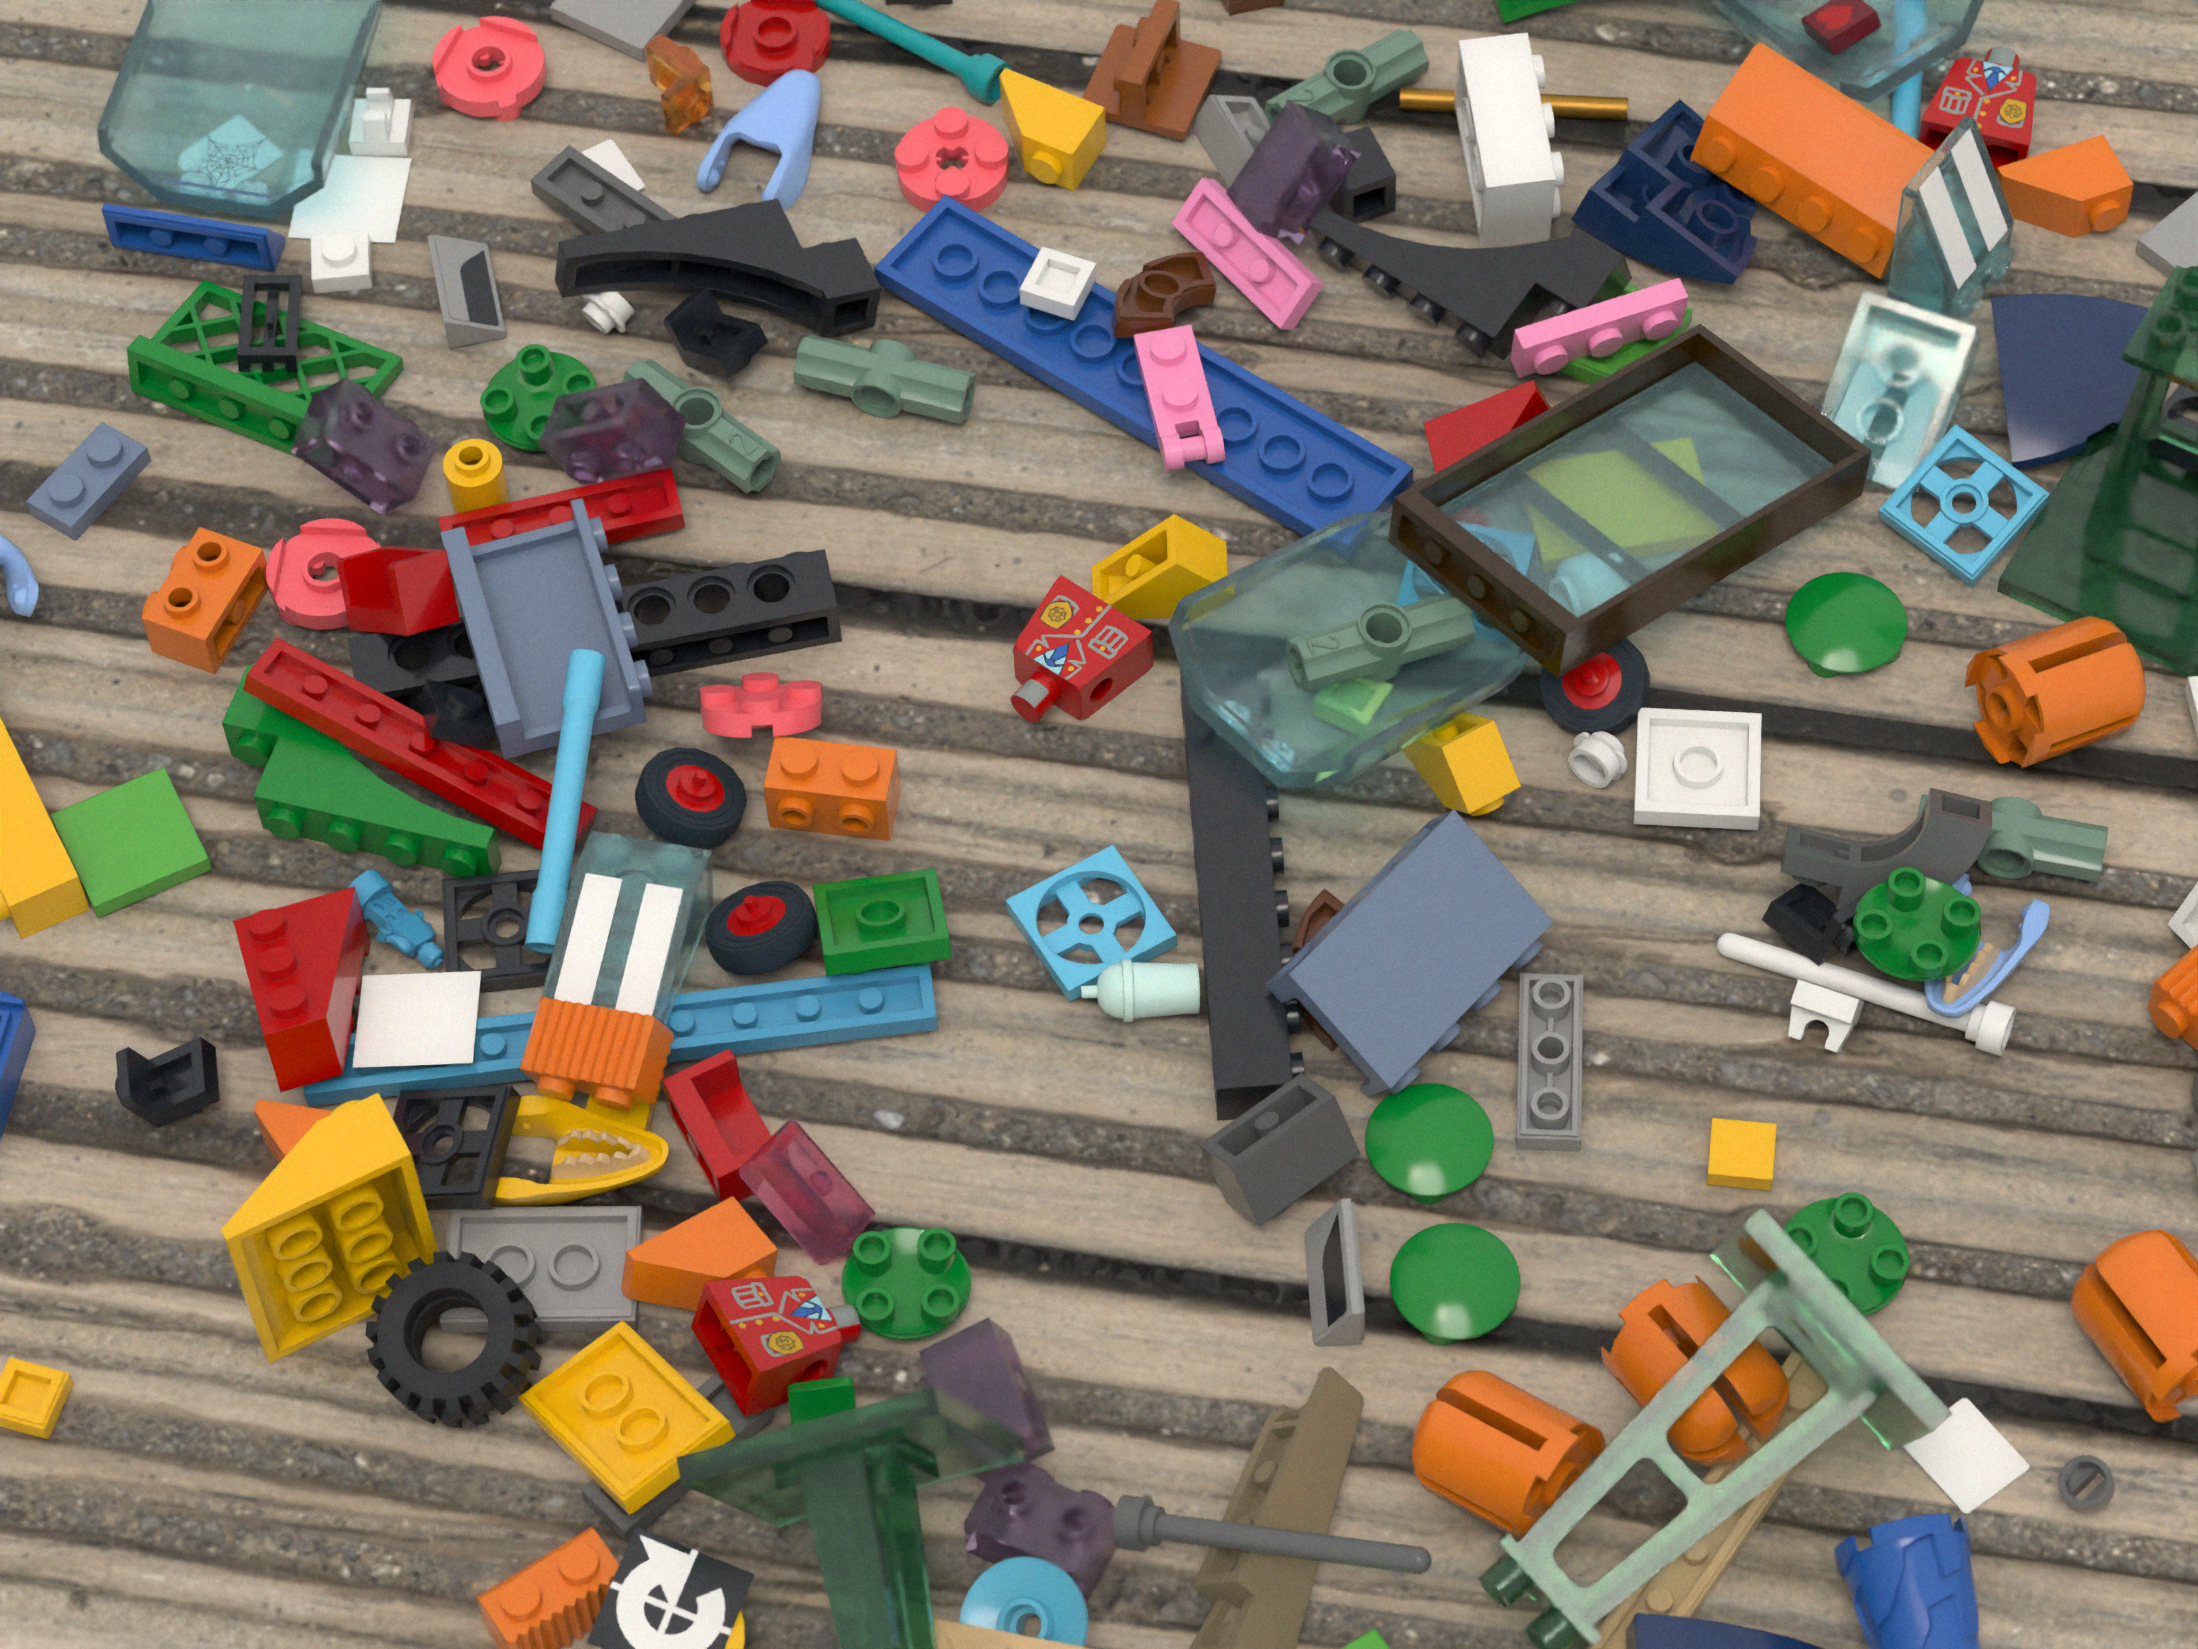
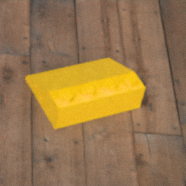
[221,1093,439,1363]

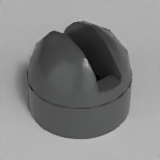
[2058,1455,2115,1512]

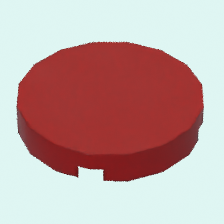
[720,0,831,87]

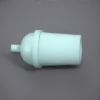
[1081,959,1200,1022]

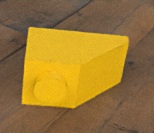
[1000,68,1107,191]
[1091,514,1229,619]
[1393,707,1521,816]

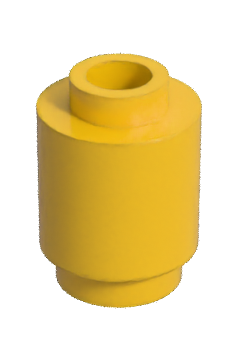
[443,439,509,513]

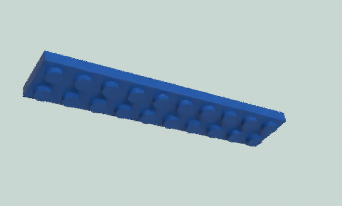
[874,194,1413,559]

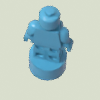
[347,869,445,970]

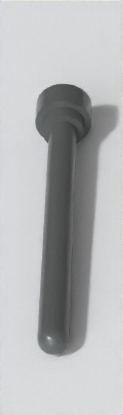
[1112,1495,1432,1574]

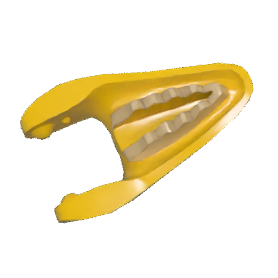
[492,1095,669,1207]

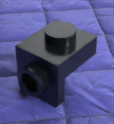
[663,287,768,378]
[414,679,496,751]
[1762,883,1866,966]
[115,1037,220,1128]

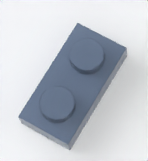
[26,422,151,541]

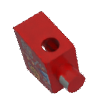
[1919,46,2037,176]
[1010,575,1154,723]
[691,1276,861,1417]

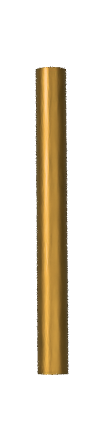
[1400,87,1628,120]

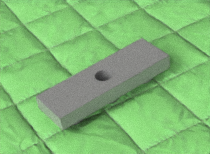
[1516,973,1583,1151]

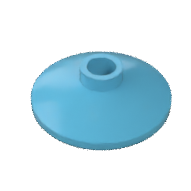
[959,1557,1088,1647]

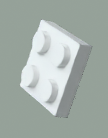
[1633,708,1762,830]

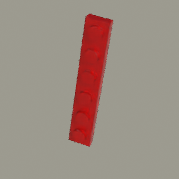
[243,637,598,850]

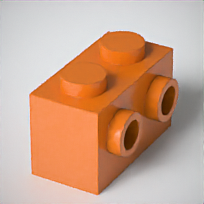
[142,527,269,674]
[764,736,901,841]

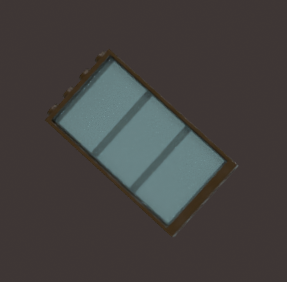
[1387,324,1872,678]

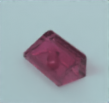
[739,1118,876,1265]

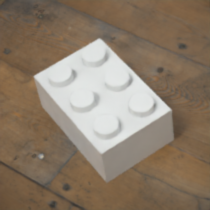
[1454,32,1564,248]

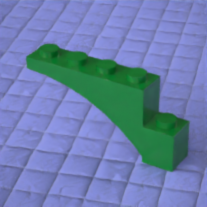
[222,664,502,878]

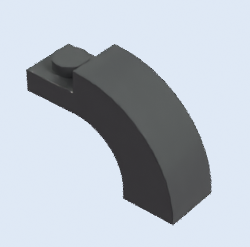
[1781,788,1992,910]

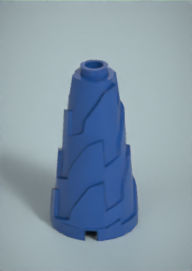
[1834,1514,1982,1649]

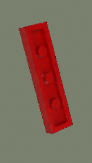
[438,467,685,547]

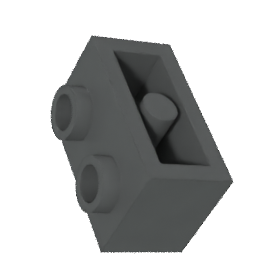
[1199,1073,1361,1227]

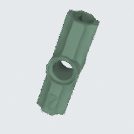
[1264,29,1430,146]
[793,334,977,424]
[617,359,781,493]
[1285,592,1476,693]
[1917,794,2108,882]

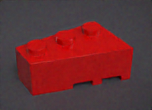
[233,886,371,1092]

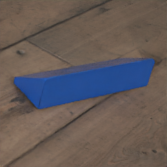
[102,203,286,271]

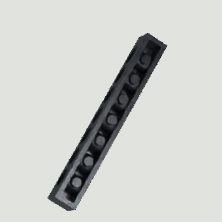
[347,549,842,710]

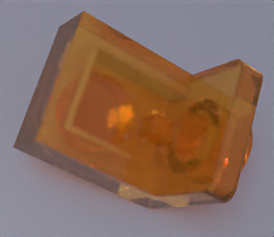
[645,33,714,135]

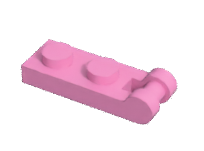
[1134,325,1225,472]

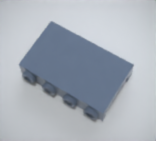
[440,498,653,760]
[1265,809,1553,1097]

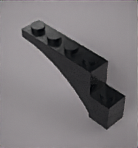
[555,198,881,337]
[1308,207,1632,360]

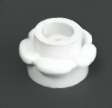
[581,291,635,335]
[1568,731,1627,788]

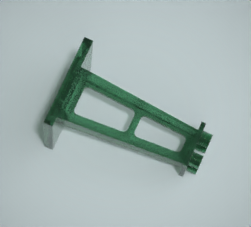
[1997,265,2198,677]
[1477,1208,1953,1649]
[676,1387,1026,1649]

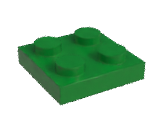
[812,868,952,976]

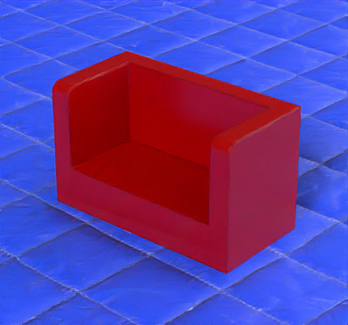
[337,546,460,636]
[662,1049,792,1203]

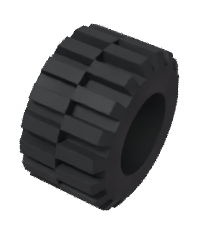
[365,1251,543,1428]

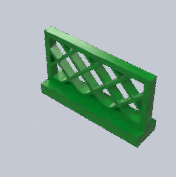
[126,280,403,470]

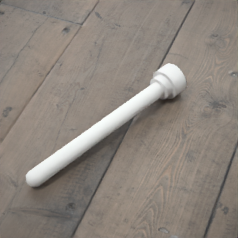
[1717,933,2016,1056]

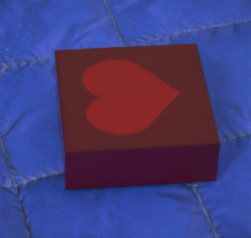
[1801,0,1882,56]

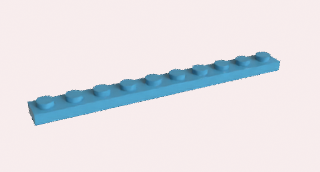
[304,963,938,1107]

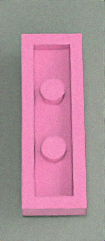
[1171,177,1325,331]
[1510,278,1688,378]

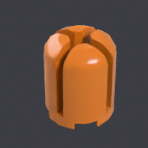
[1965,616,2146,768]
[2070,1230,2198,1423]
[1601,1275,1790,1467]
[1412,1370,1605,1549]

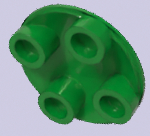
[480,344,599,451]
[1785,572,1907,678]
[1852,867,1981,981]
[1365,1083,1494,1205]
[1777,1192,1909,1319]
[1390,1223,1520,1346]
[841,1227,971,1340]

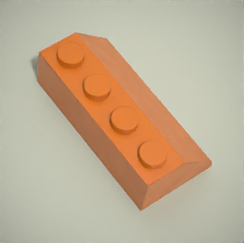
[1690,42,1952,279]

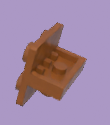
[1082,0,1222,139]

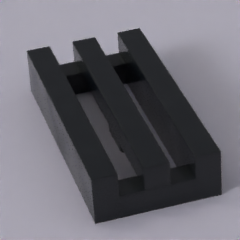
[237,275,304,372]

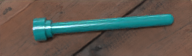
[814,0,1012,104]

